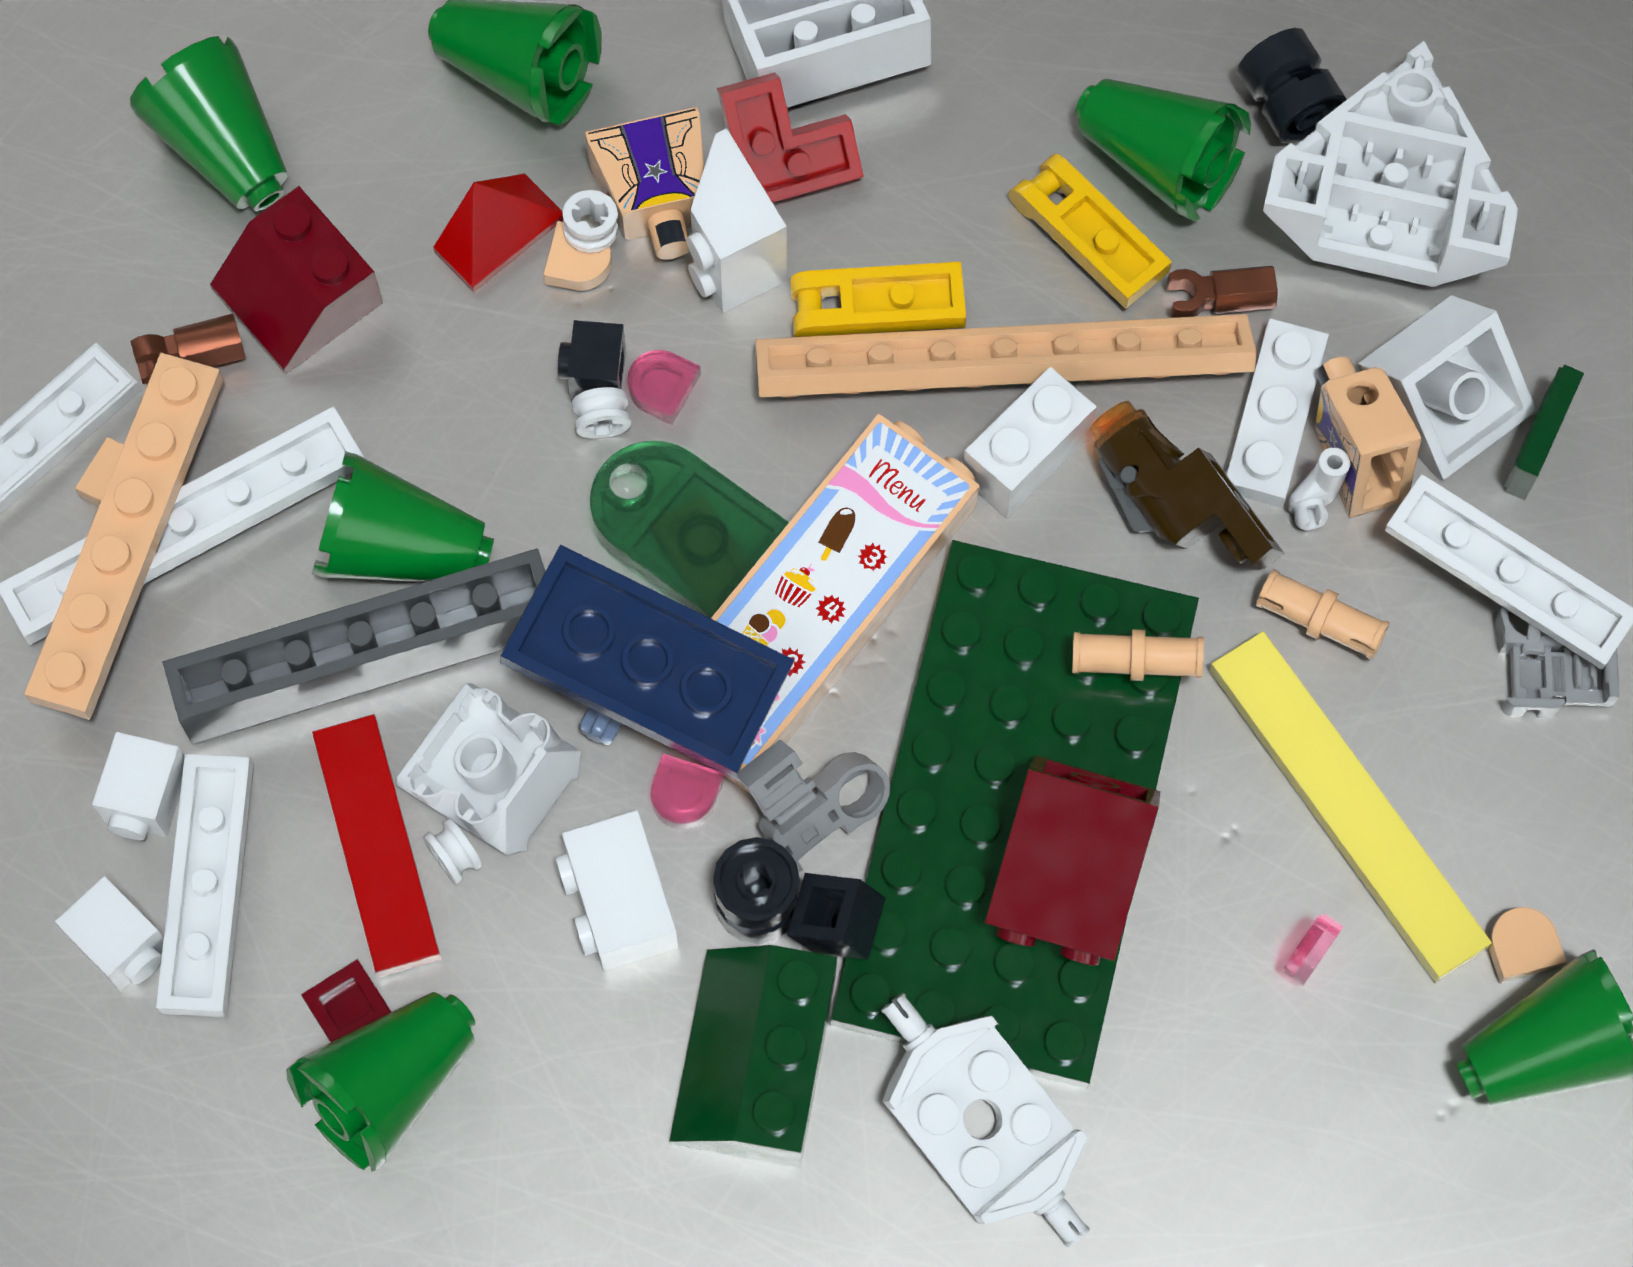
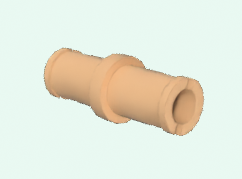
[1256,569,1390,660]
[1072,629,1204,681]

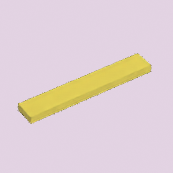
[1209,631,1492,983]

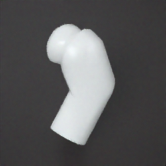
[1289,448,1350,531]

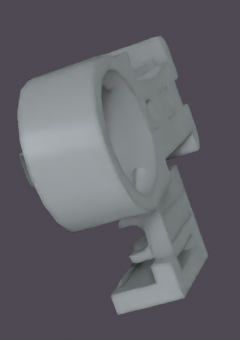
[1495,606,1620,718]
[736,739,891,872]

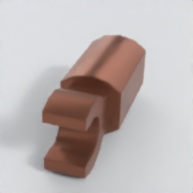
[1166,266,1278,318]
[130,313,246,384]

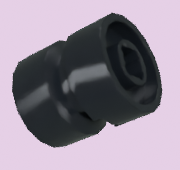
[1237,27,1347,143]
[713,837,800,944]

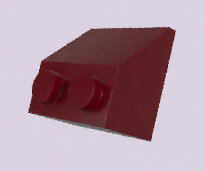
[210,186,383,375]

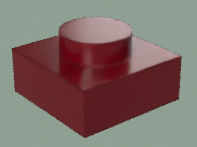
[301,959,391,1043]

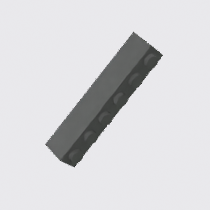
[162,548,546,744]

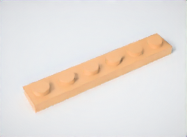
[24,353,224,720]

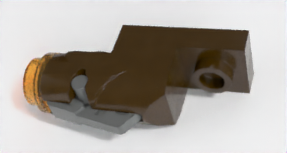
[1089,401,1285,569]

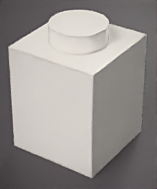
[92,732,185,840]
[55,876,164,992]

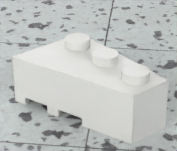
[722,0,932,108]

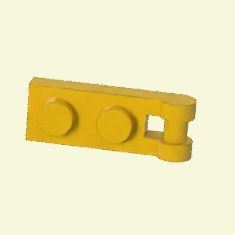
[1008,153,1172,309]
[790,261,966,337]

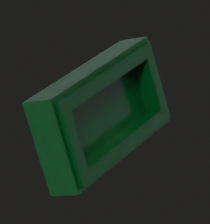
[1504,364,1584,501]

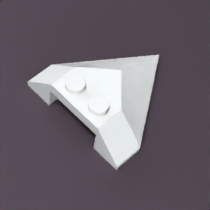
[1263,41,1518,287]

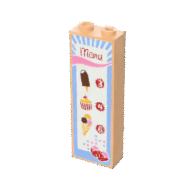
[711,413,980,793]

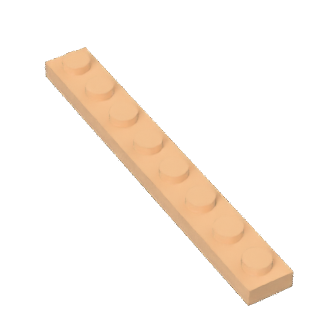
[755,314,1256,398]

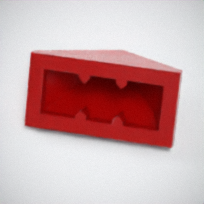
[433,173,563,293]

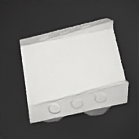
[396,683,581,855]

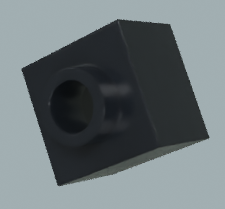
[558,320,626,402]
[787,873,886,960]

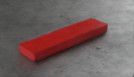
[312,714,442,978]

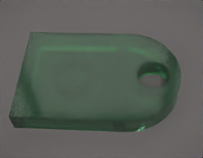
[590,441,789,618]

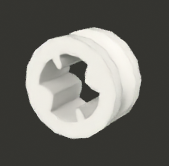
[562,190,618,253]
[572,387,631,439]
[423,818,483,884]

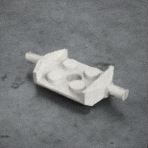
[881,992,1090,1247]

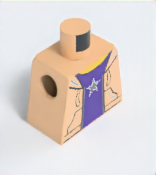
[585,107,704,260]
[1315,357,1421,518]

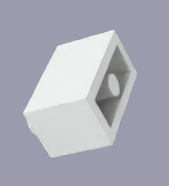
[963,367,1097,519]
[555,810,678,971]

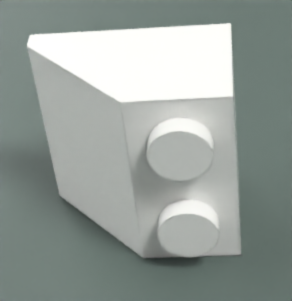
[686,128,787,313]
[1358,295,1537,480]

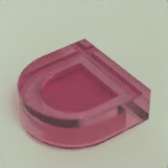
[628,350,701,425]
[651,754,724,830]
[1283,914,1343,986]

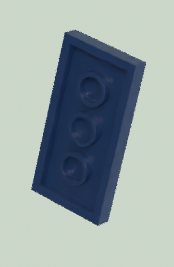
[500,544,794,779]

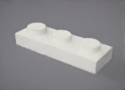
[1227,318,1329,508]

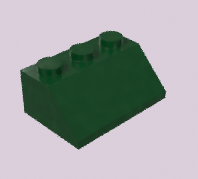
[669,945,837,1168]

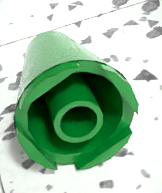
[428,0,602,125]
[130,36,288,211]
[1075,79,1251,221]
[312,451,494,582]
[1455,949,1633,1106]
[286,992,475,1171]

